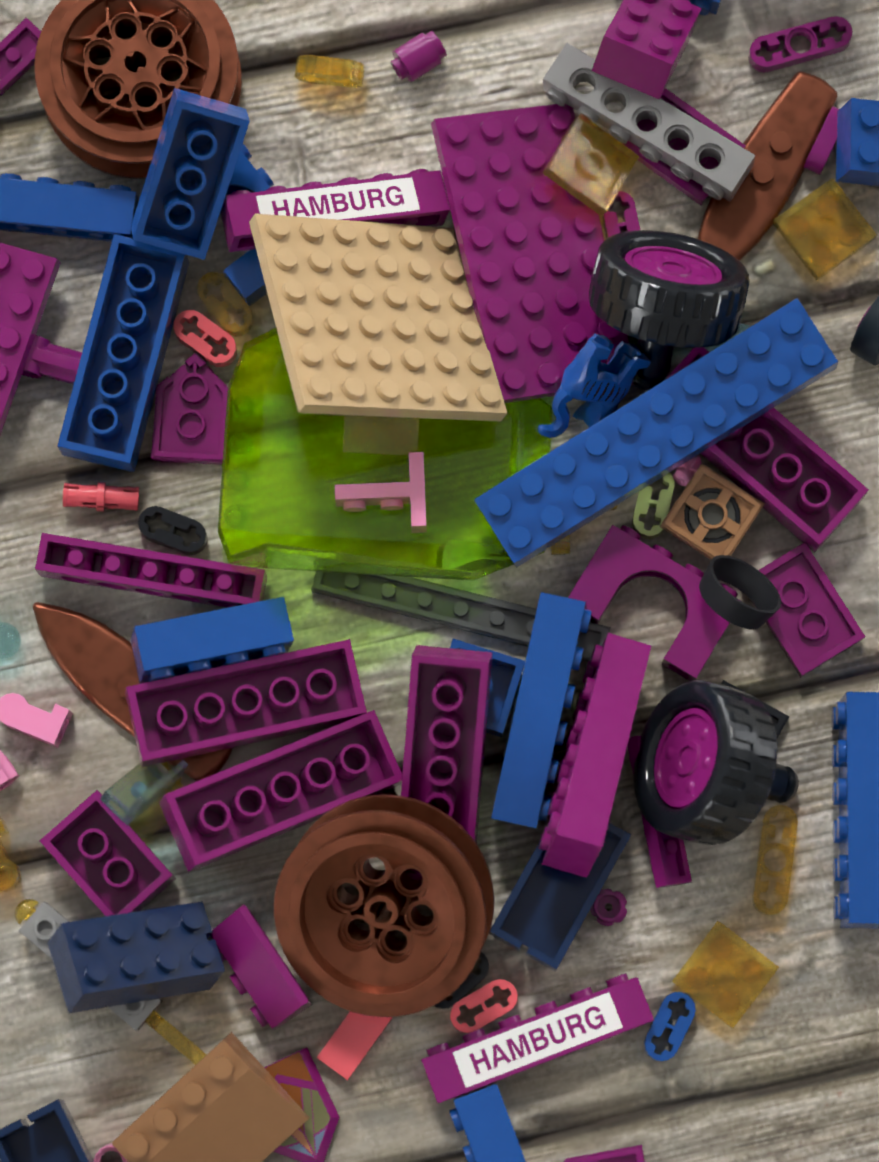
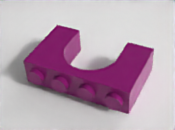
[568,525,742,682]

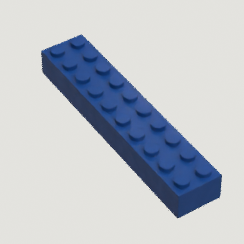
[474,298,838,568]

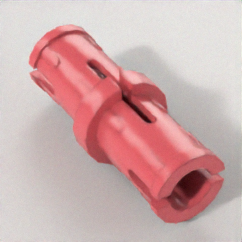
[63,482,139,512]

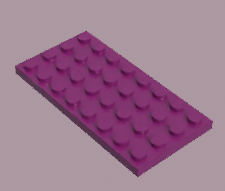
[431,104,633,403]

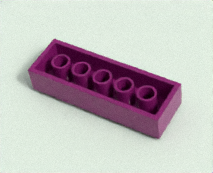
[664,347,869,553]
[539,633,651,878]
[125,639,367,767]
[401,645,493,881]
[159,710,402,872]

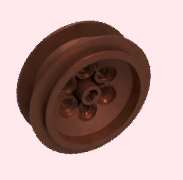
[34,0,242,179]
[274,795,495,1017]

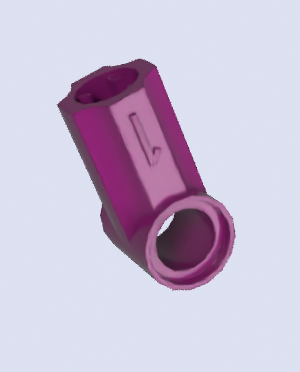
[22,335,82,385]

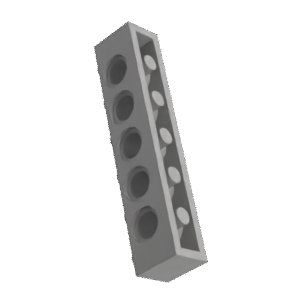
[543,43,755,202]

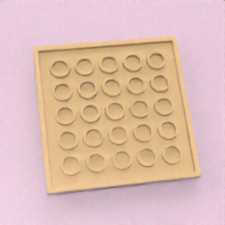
[249,213,507,421]

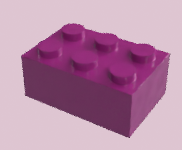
[591,0,702,99]
[39,790,176,916]

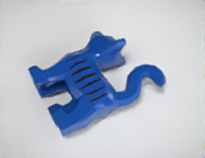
[537,334,651,438]

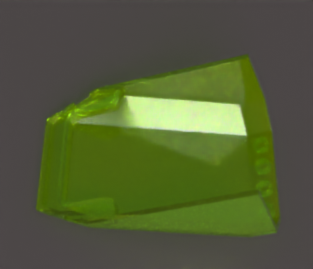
[218,328,552,581]

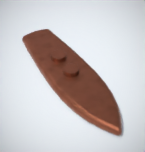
[698,71,838,261]
[33,602,232,782]

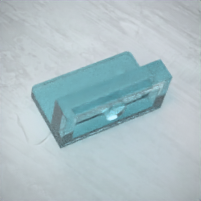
[100,760,189,825]

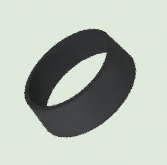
[699,555,781,629]

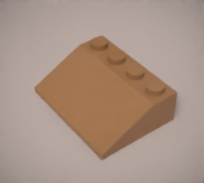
[111,1032,310,1162]

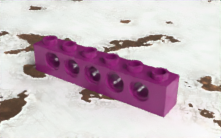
[35,533,268,608]

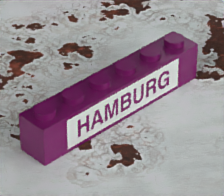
[220,169,450,252]
[421,973,654,1104]

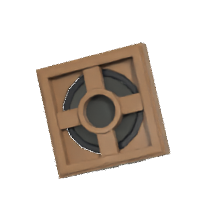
[660,463,765,560]

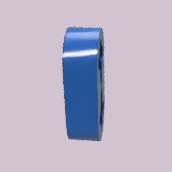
[644,992,696,1061]

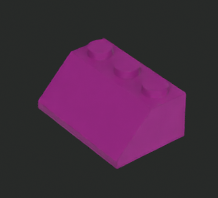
[210,904,313,1030]

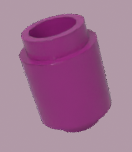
[390,31,447,82]

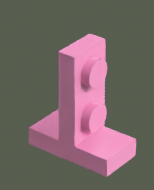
[335,452,427,533]

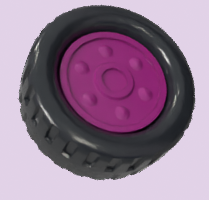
[589,230,750,391]
[633,680,799,845]

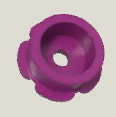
[590,888,627,926]

